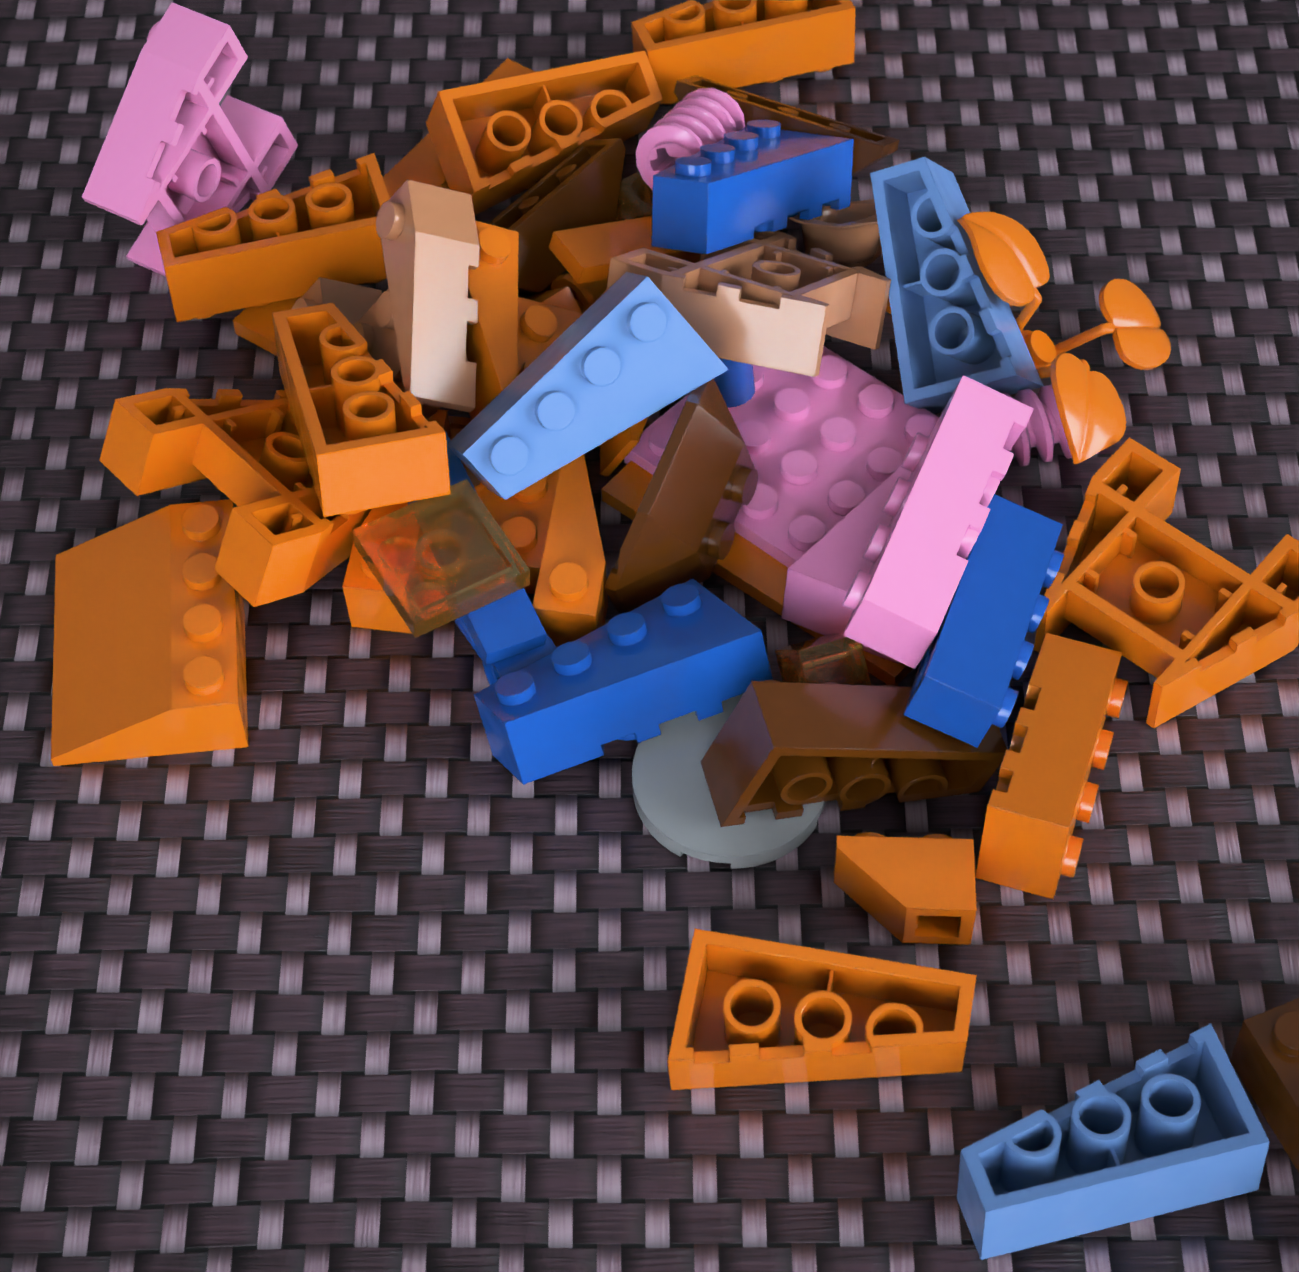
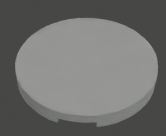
[632,694,826,869]

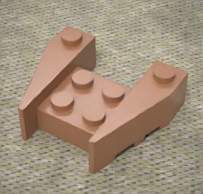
[292,179,480,420]
[607,231,891,377]

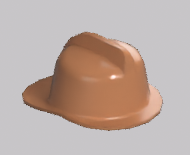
[789,199,882,268]

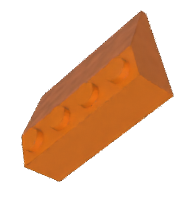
[51,499,248,766]

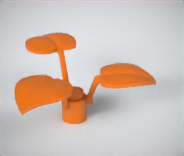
[957,211,1171,464]

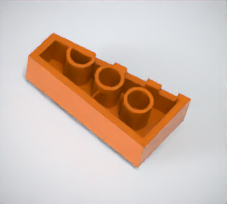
[631,0,855,105]
[426,50,663,215]
[156,153,390,322]
[272,303,451,517]
[975,633,1129,900]
[668,929,977,1090]

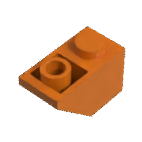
[834,832,977,945]

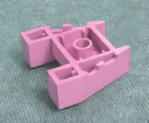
[82,2,298,277]

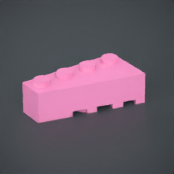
[843,375,1034,669]
[782,465,911,664]

